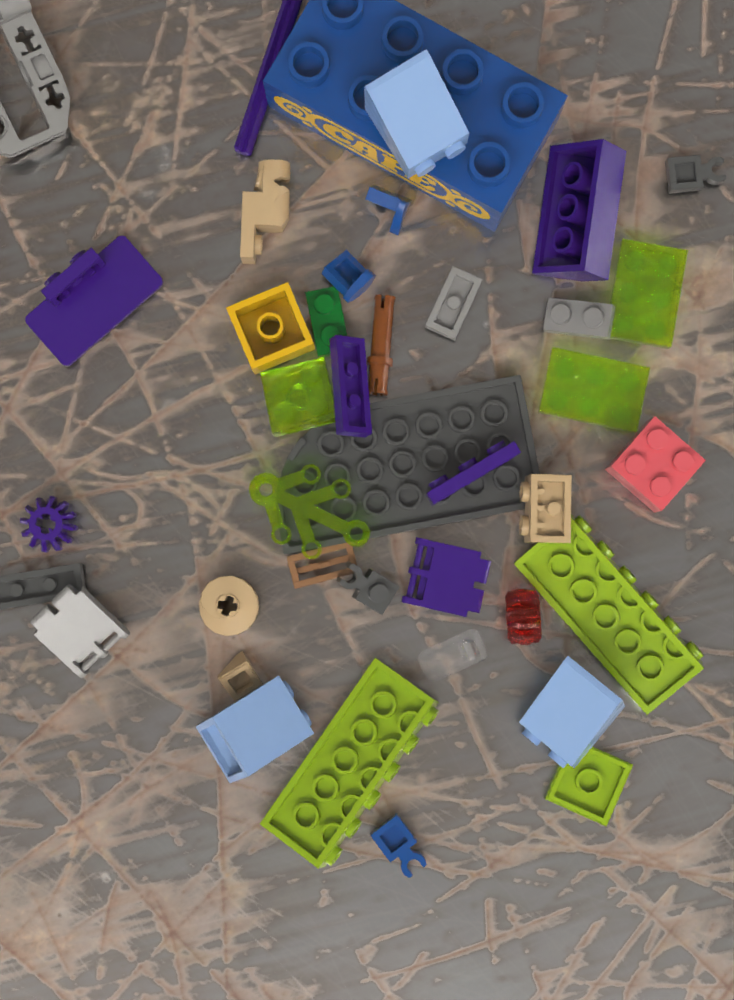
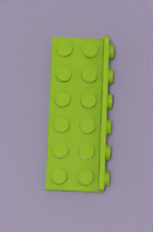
[514,514,704,715]
[260,658,439,869]

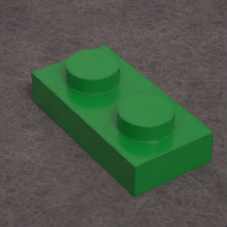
[305,286,347,358]

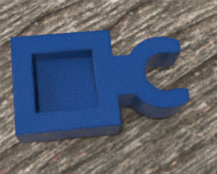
[370,813,427,878]

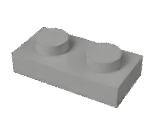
[425,266,483,341]
[543,297,615,340]

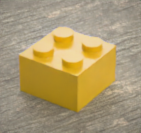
[226,282,315,375]

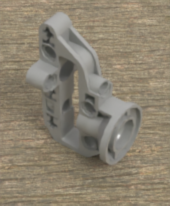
[0,0,70,158]

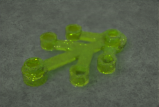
[249,464,370,559]

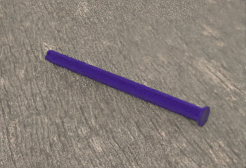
[234,0,302,156]

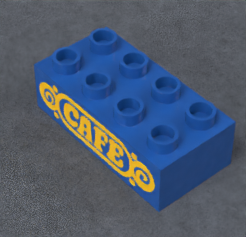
[263,0,568,232]

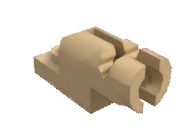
[240,159,291,264]

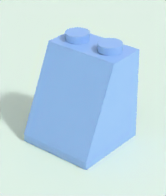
[364,49,469,178]
[519,656,625,768]
[195,676,314,783]

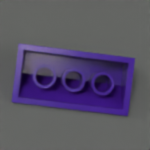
[532,139,627,282]

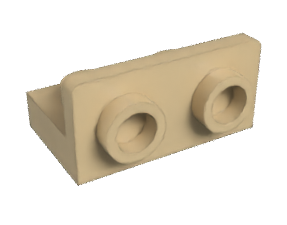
[519,474,572,543]

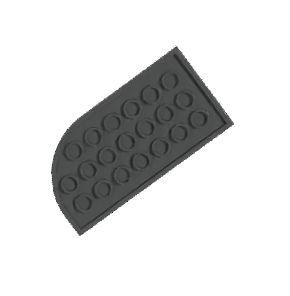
[276,375,540,555]

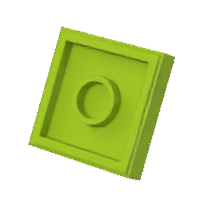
[544,746,633,827]

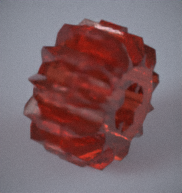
[505,588,542,646]

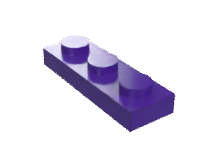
[329,335,372,438]
[426,440,521,506]

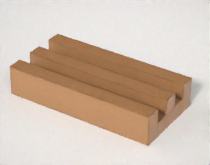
[286,542,357,589]

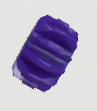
[20,496,78,553]

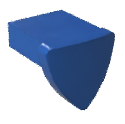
[365,185,412,235]
[321,250,376,303]

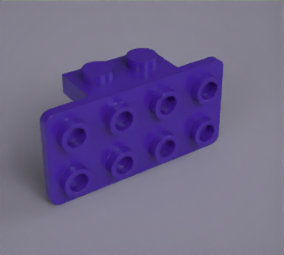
[25,236,163,366]

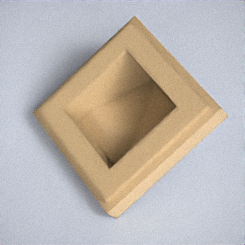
[217,651,263,702]

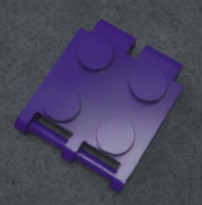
[401,537,491,617]

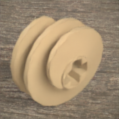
[199,576,259,636]

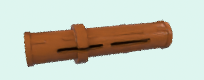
[367,294,396,396]

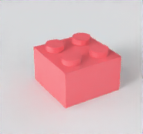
[605,416,706,513]

